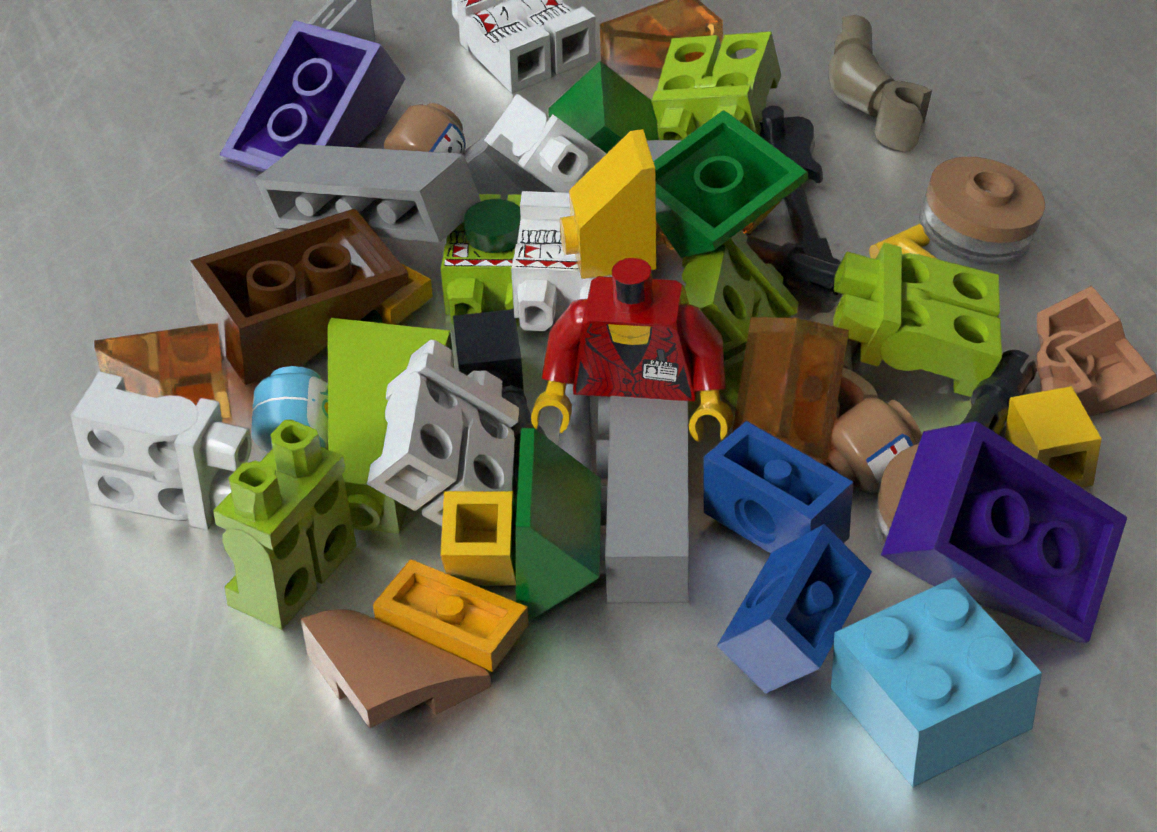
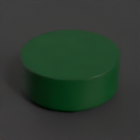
[464,199,521,253]

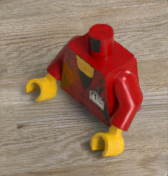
[531,258,734,442]

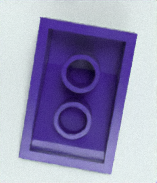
[219,20,406,173]
[881,421,1127,643]

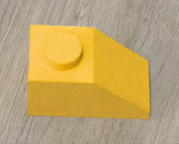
[560,129,656,279]

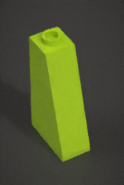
[328,318,454,534]

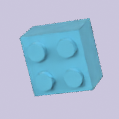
[831,578,1042,787]

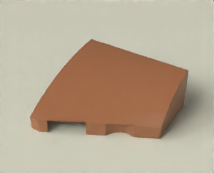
[1037,286,1157,417]
[301,609,491,728]

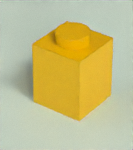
[1004,386,1102,488]
[440,491,517,586]

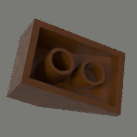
[190,208,408,385]

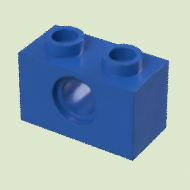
[703,421,853,554]
[717,524,872,694]

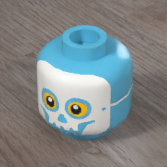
[251,366,328,453]

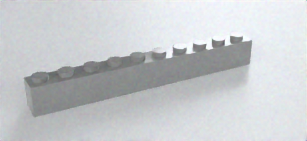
[596,140,689,603]

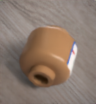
[384,103,466,154]
[822,397,922,494]

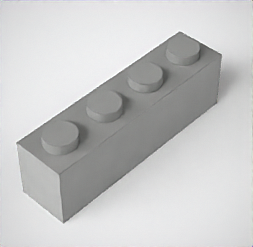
[255,144,481,243]

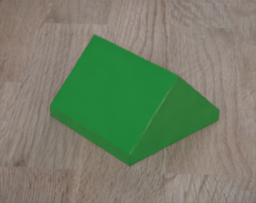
[548,61,659,154]
[653,110,808,258]
[516,428,601,621]

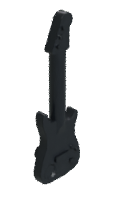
[759,106,841,265]

